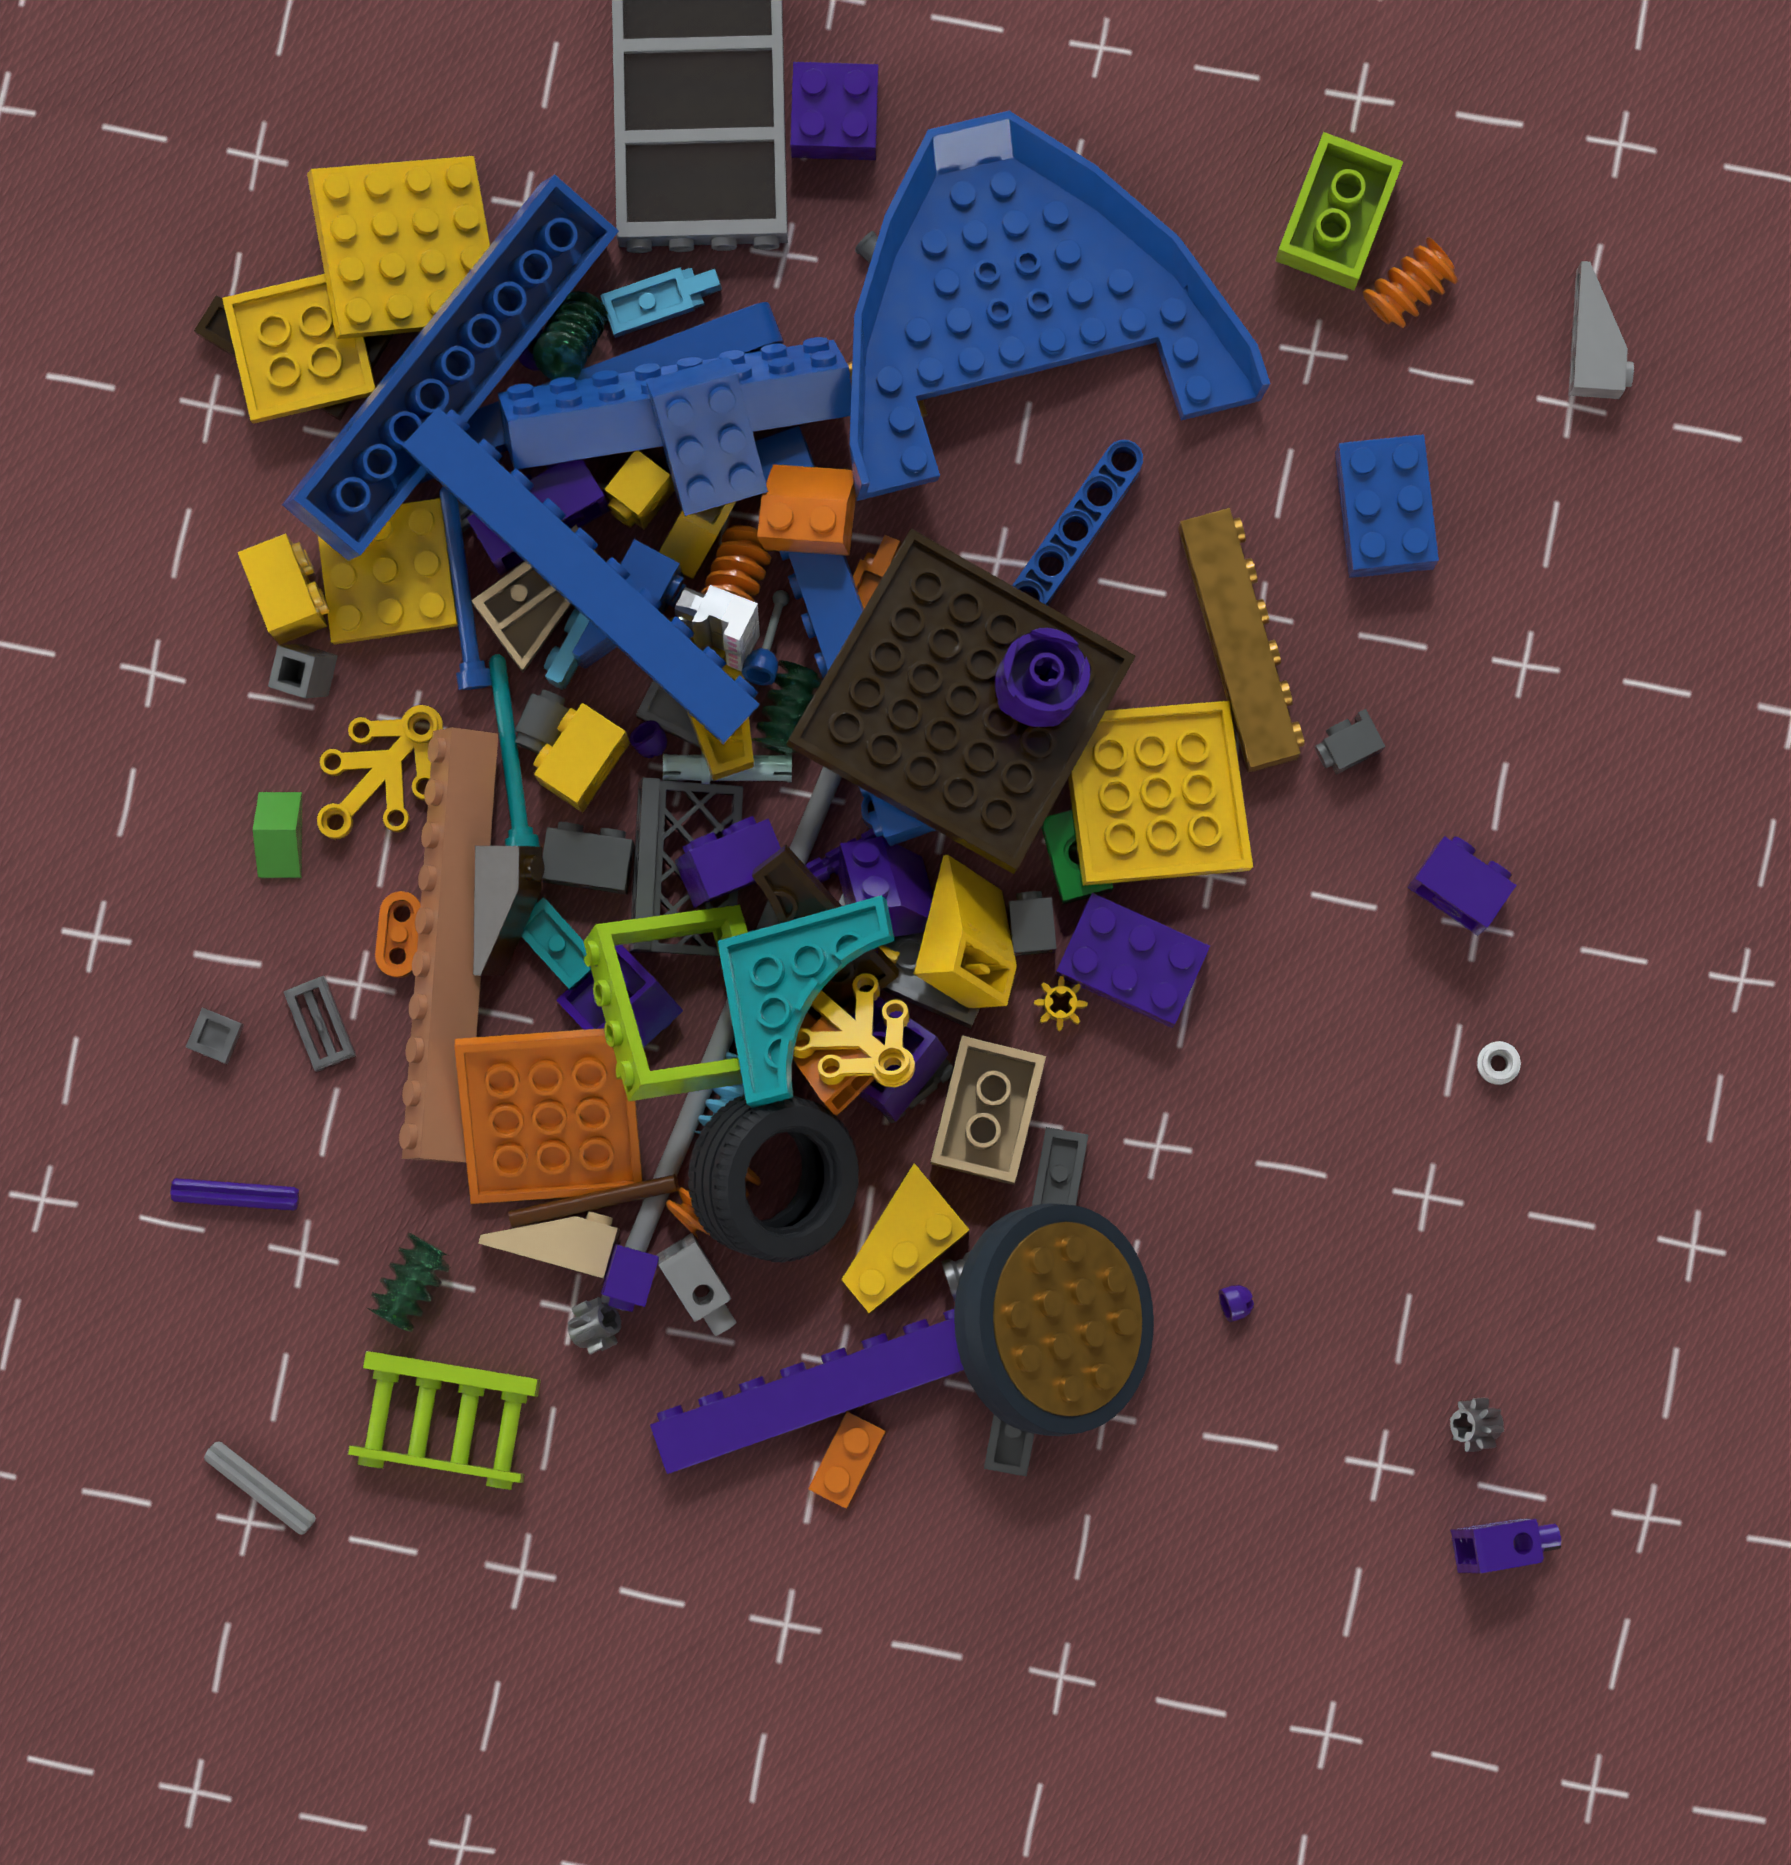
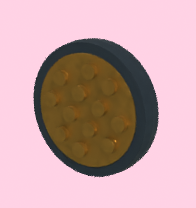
[954,1203,1154,1436]

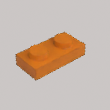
[808,1411,885,1509]

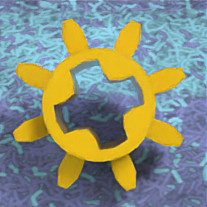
[1033,976,1088,1031]

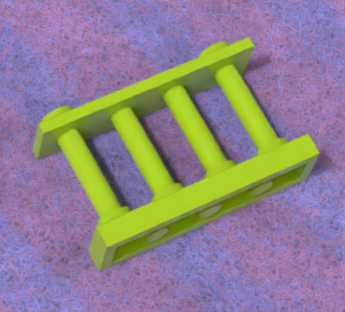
[348,1351,541,1490]

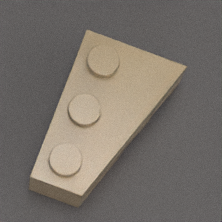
[471,525,595,673]

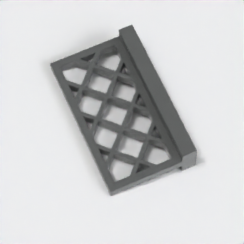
[629,778,743,957]

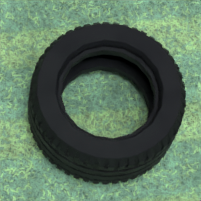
[688,1094,859,1263]

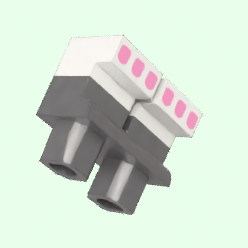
[675,585,760,671]

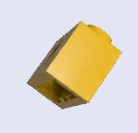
[605,450,675,530]

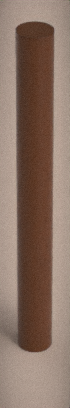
[509,1174,679,1228]

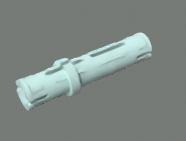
[663,753,792,784]

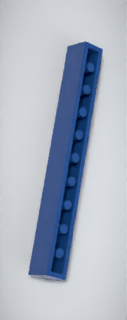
[402,407,760,744]
[755,426,935,846]

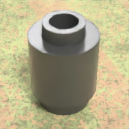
[515,689,569,754]

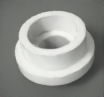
[1477,1041,1521,1085]

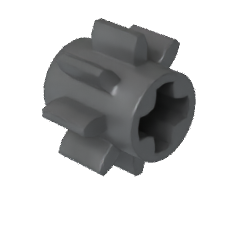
[568,1297,621,1354]
[1450,1398,1504,1452]

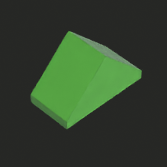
[253,792,303,878]

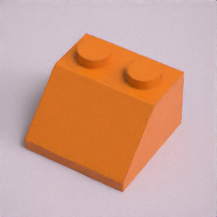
[757,464,856,556]

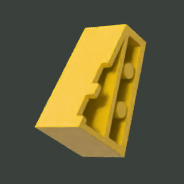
[841,1163,970,1314]

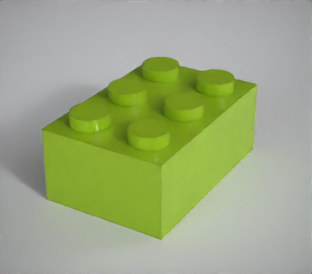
[1275,132,1403,291]

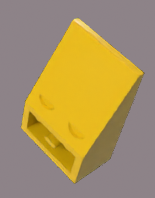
[914,855,1017,1008]

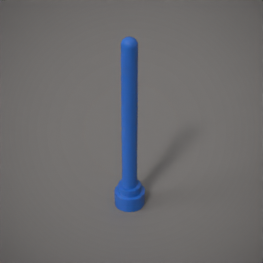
[440,486,492,690]

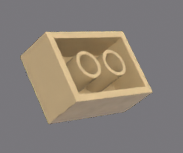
[930,1036,1046,1185]

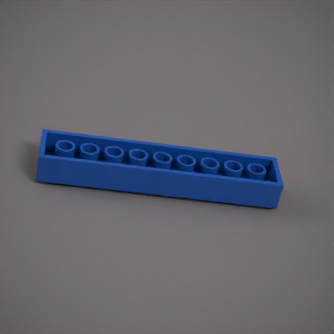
[282,174,619,561]

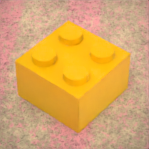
[238,533,330,645]
[533,703,630,813]

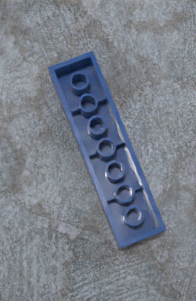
[497,337,851,469]

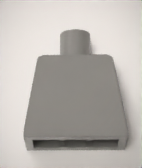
[656,1233,737,1336]

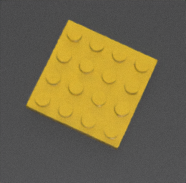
[307,156,490,339]
[1068,701,1253,886]

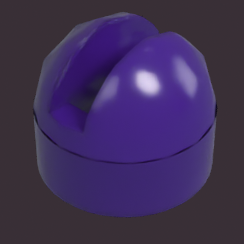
[629,720,667,758]
[1218,1285,1254,1322]

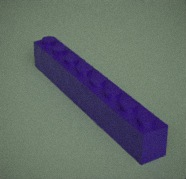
[650,1308,964,1474]

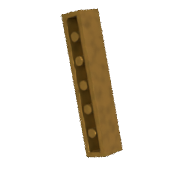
[1178,508,1305,772]

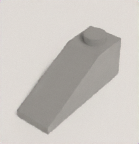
[1568,261,1634,399]

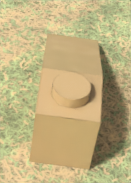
[478,1211,620,1279]

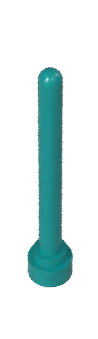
[489,654,540,847]

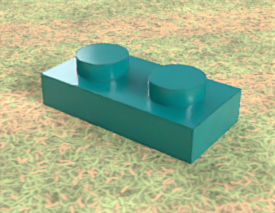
[522,897,592,991]

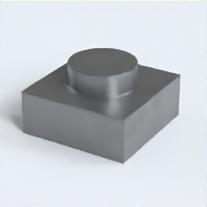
[186,1007,244,1064]

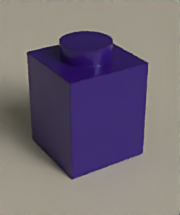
[601,1244,659,1312]

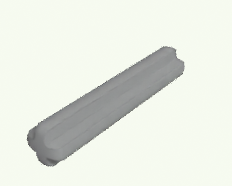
[204,1442,316,1535]

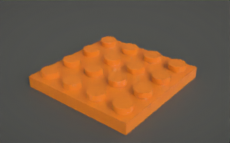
[454,1028,643,1204]

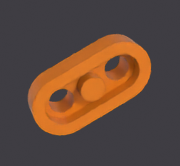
[375,891,421,978]

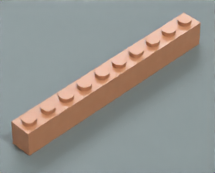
[399,727,498,1163]

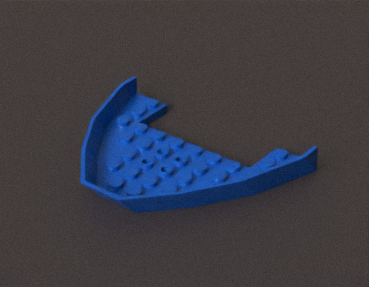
[849,111,1270,501]

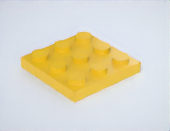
[222,274,376,424]
[318,498,458,645]

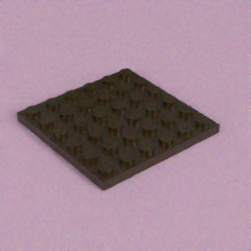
[786,529,1136,874]

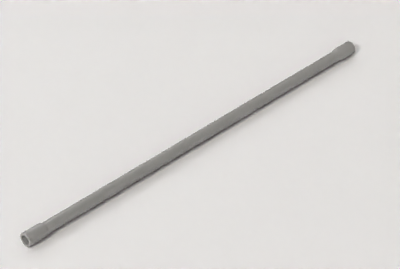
[601,767,842,1311]

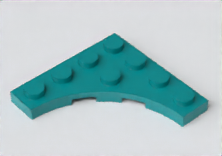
[717,895,895,1108]

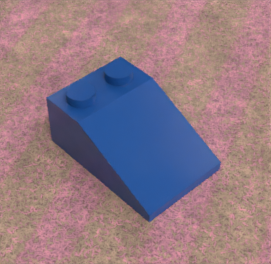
[572,539,686,669]

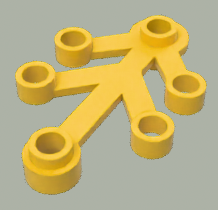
[317,705,443,839]
[793,973,915,1087]

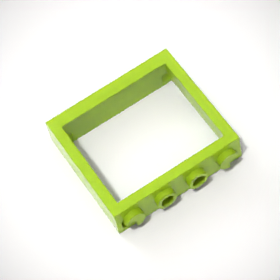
[583,905,748,1101]

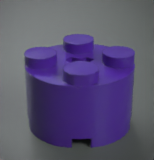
[995,628,1090,727]

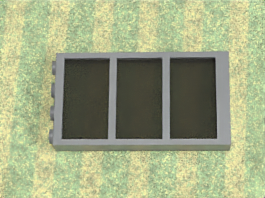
[612,0,788,253]

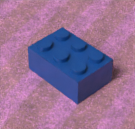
[645,357,768,516]
[1335,434,1439,578]

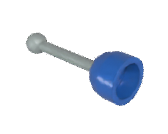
[742,590,789,685]

